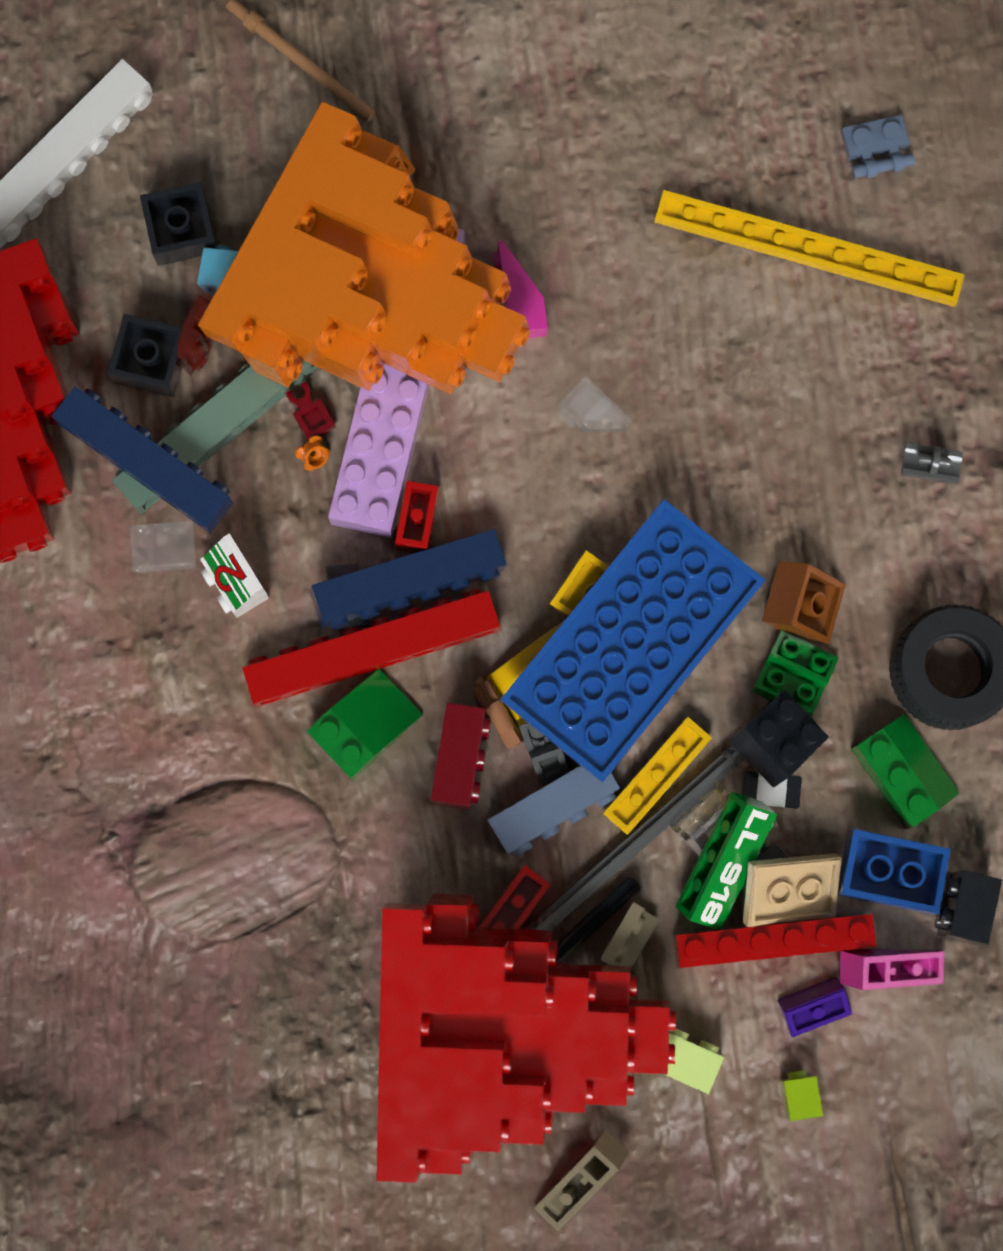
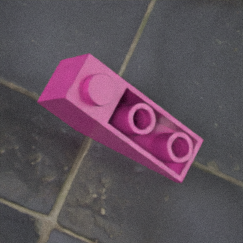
[493,241,548,338]

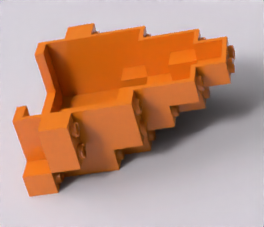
[198,102,530,395]

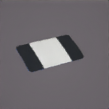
[742,771,802,809]

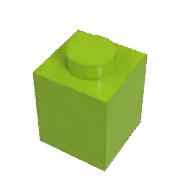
[780,1070,823,1121]

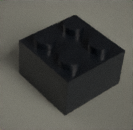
[140,182,217,266]
[107,314,190,397]
[729,689,829,788]
[934,870,1003,945]

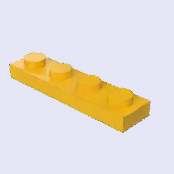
[603,717,712,835]

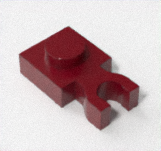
[285,382,336,441]

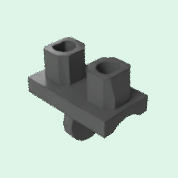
[900,443,963,485]

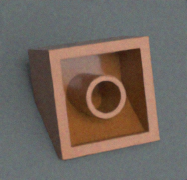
[762,561,846,645]

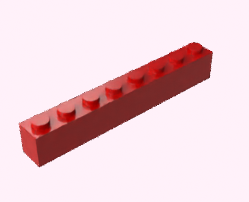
[242,589,500,708]

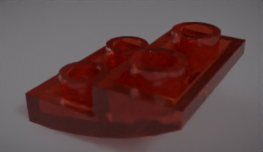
[177,295,210,376]

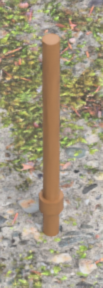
[226,0,375,121]

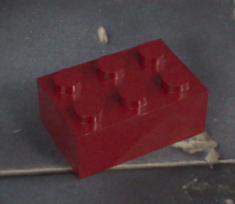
[431,703,491,811]

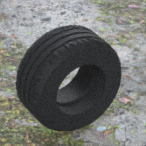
[889,604,1003,730]

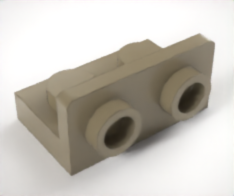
[598,902,658,970]

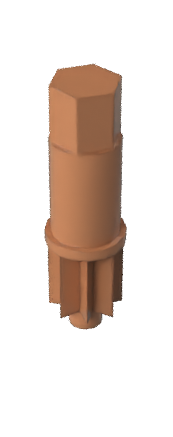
[472,676,524,750]

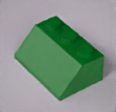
[851,714,960,830]

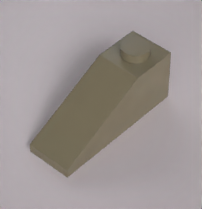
[534,1129,630,1231]

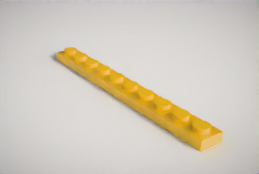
[654,190,965,307]

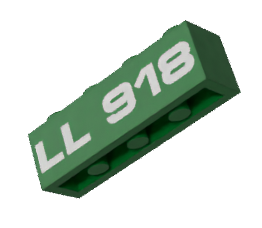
[675,791,778,930]

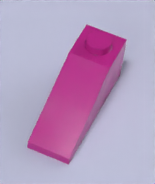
[840,949,944,990]

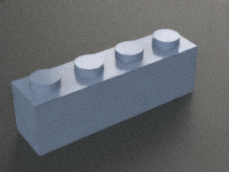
[488,766,620,857]

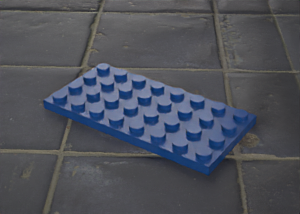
[500,499,766,783]

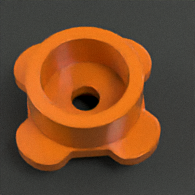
[295,435,330,471]

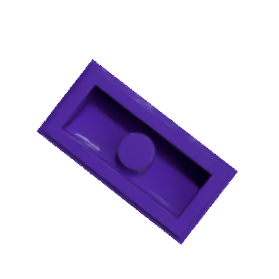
[778,977,852,1037]

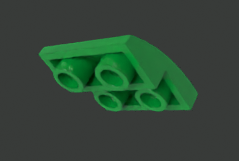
[752,630,839,717]

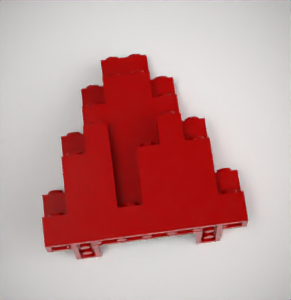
[0,238,80,563]
[376,893,676,1183]

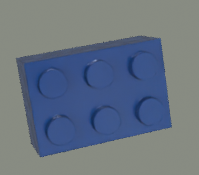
[838,829,951,915]

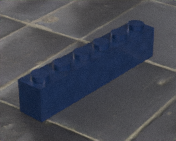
[52,386,233,534]
[310,529,507,629]

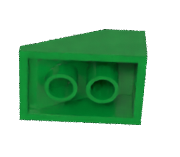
[306,669,423,781]

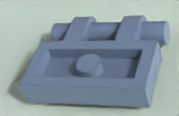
[841,115,915,179]

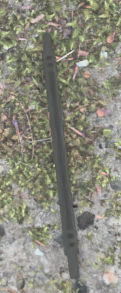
[525,744,745,930]

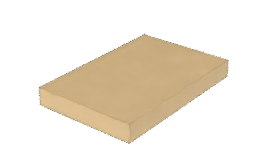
[743,853,842,927]

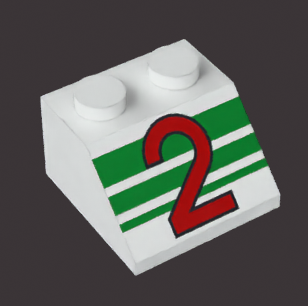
[200,533,269,618]

